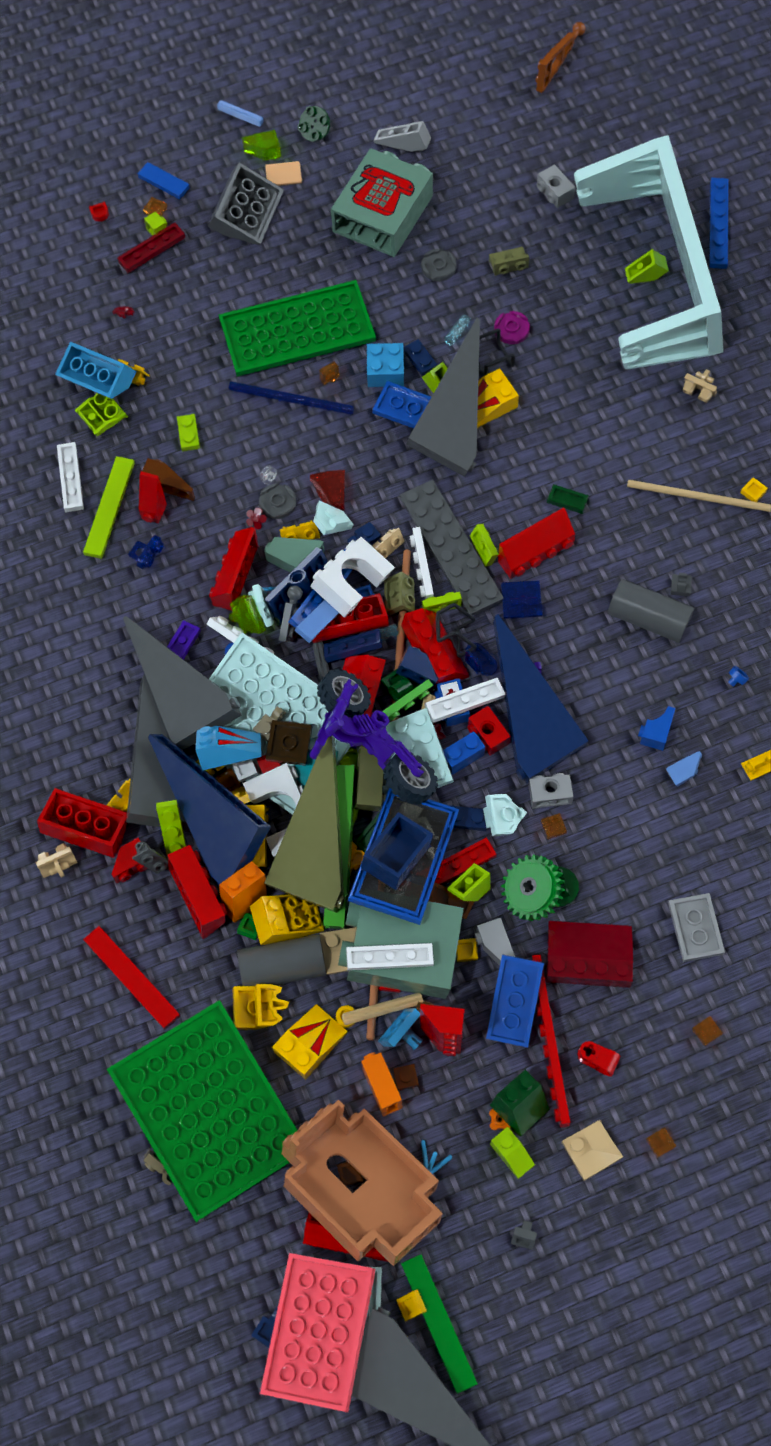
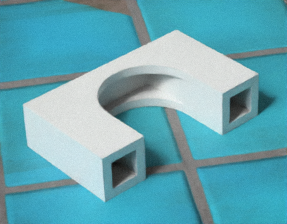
[310,537,395,618]
[243,763,304,857]

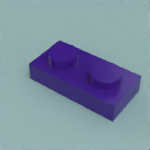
[167,620,201,659]

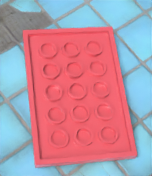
[260,1253,376,1412]

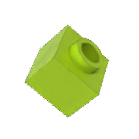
[144,211,168,236]

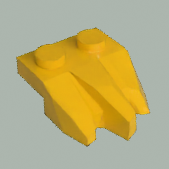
[232,984,289,1030]

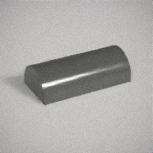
[607,579,695,643]
[237,934,326,986]

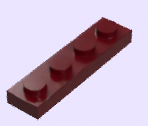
[117,222,186,273]

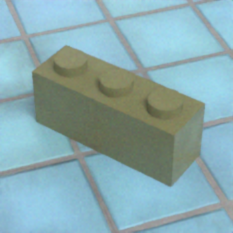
[354,745,386,811]

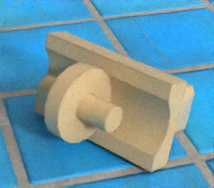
[683,369,717,403]
[36,843,77,878]

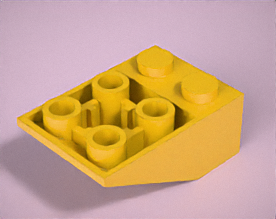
[250,894,324,945]

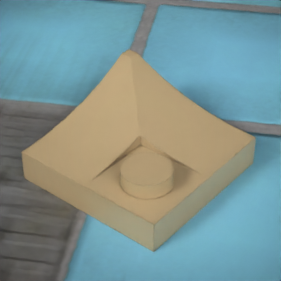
[319,927,356,975]
[562,1120,623,1181]

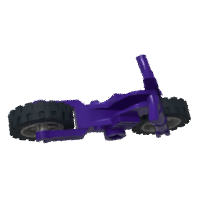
[309,669,438,805]

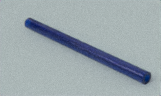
[229,381,354,415]

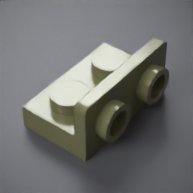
[489,247,529,275]
[384,572,415,616]

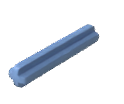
[217,100,264,127]

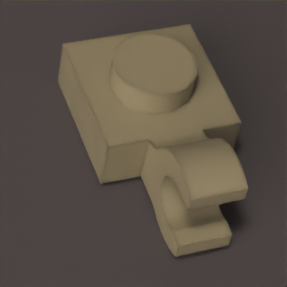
[253,706,286,742]
[143,1149,172,1185]

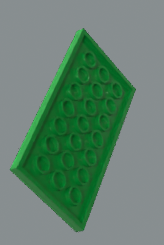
[219,280,376,377]

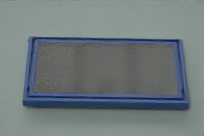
[348,788,459,925]

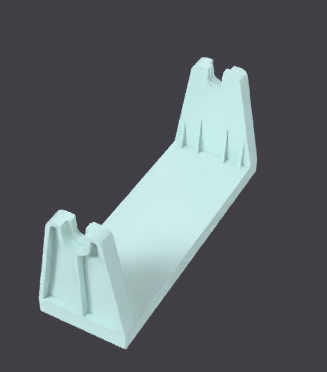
[574,135,723,369]

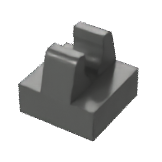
[670,573,692,597]
[511,1220,537,1250]

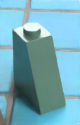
[264,537,325,573]

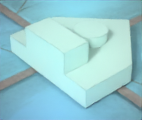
[313,501,354,535]
[248,584,274,627]
[483,794,527,836]

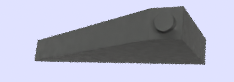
[406,318,480,477]
[123,616,242,751]
[126,675,191,832]
[352,1306,491,1446]

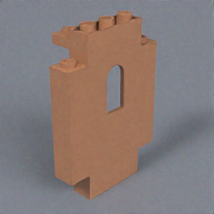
[282,1100,443,1266]

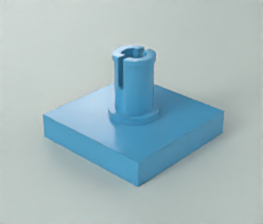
[378,1008,423,1050]

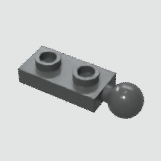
[279,585,303,642]

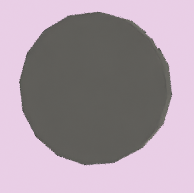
[421,249,457,282]
[259,484,296,519]

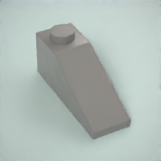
[373,121,431,152]
[474,918,515,965]

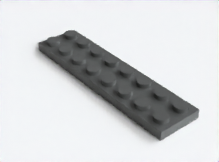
[400,480,504,616]

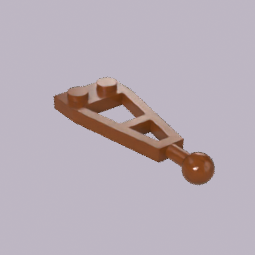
[536,22,586,93]

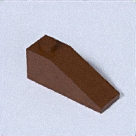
[139,458,195,501]

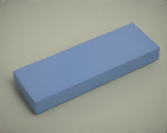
[294,600,340,643]

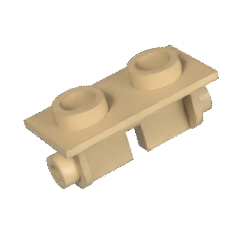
[372,528,405,558]

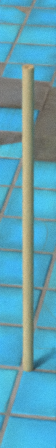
[627,480,771,512]

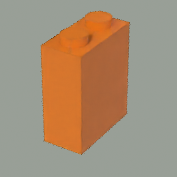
[219,861,267,923]
[361,1052,403,1117]

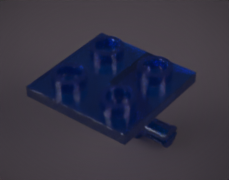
[501,580,543,619]

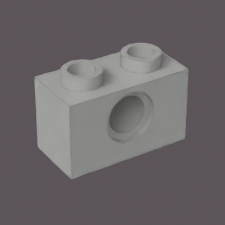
[536,164,575,208]
[529,773,573,809]

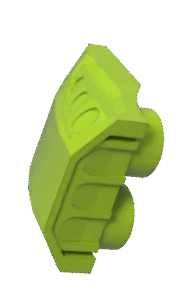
[75,393,128,436]

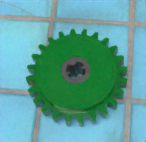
[501,855,565,921]

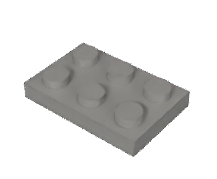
[668,893,725,962]

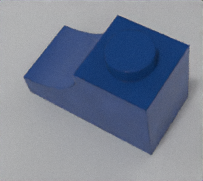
[638,706,676,751]

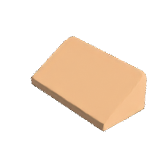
[265,161,302,186]

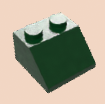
[490,1070,550,1137]

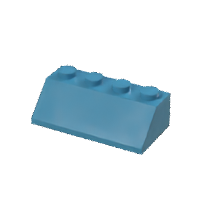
[55,342,137,399]

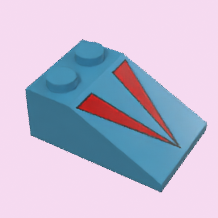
[196,726,262,771]

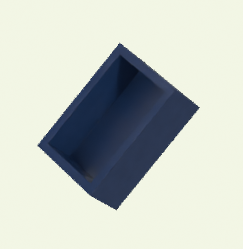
[361,812,433,890]

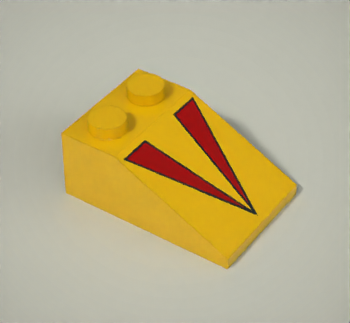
[477,368,519,428]
[272,1004,348,1080]

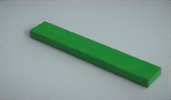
[401,1254,478,1394]

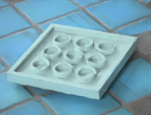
[356,708,454,811]

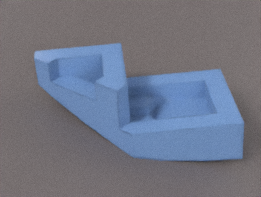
[666,751,702,787]

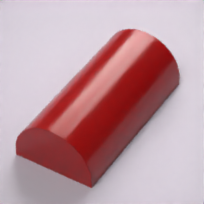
[312,593,389,643]

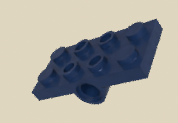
[264,547,328,625]

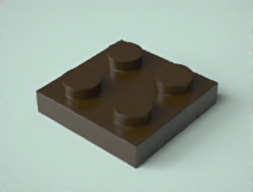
[265,720,313,766]

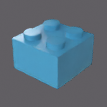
[367,343,404,387]

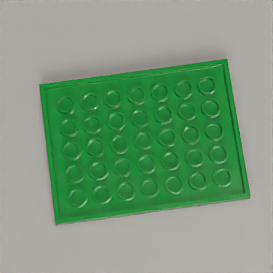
[107,1000,297,1222]

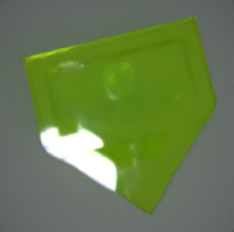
[229,595,266,634]

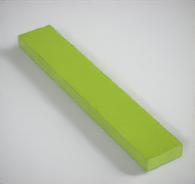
[83,456,135,559]

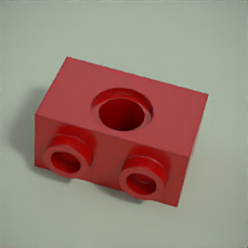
[467,706,511,756]

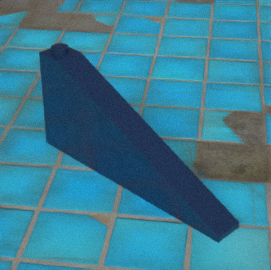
[493,614,589,784]
[148,734,271,886]

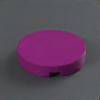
[494,311,530,344]

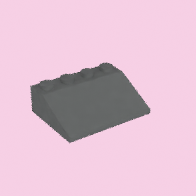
[208,163,284,245]

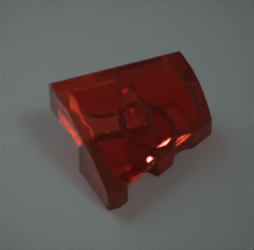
[310,470,345,510]

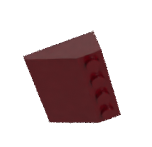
[546,921,633,988]

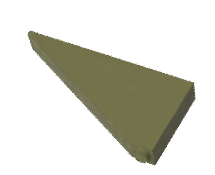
[265,735,345,913]

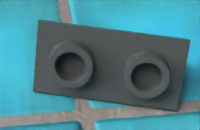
[132,842,168,874]

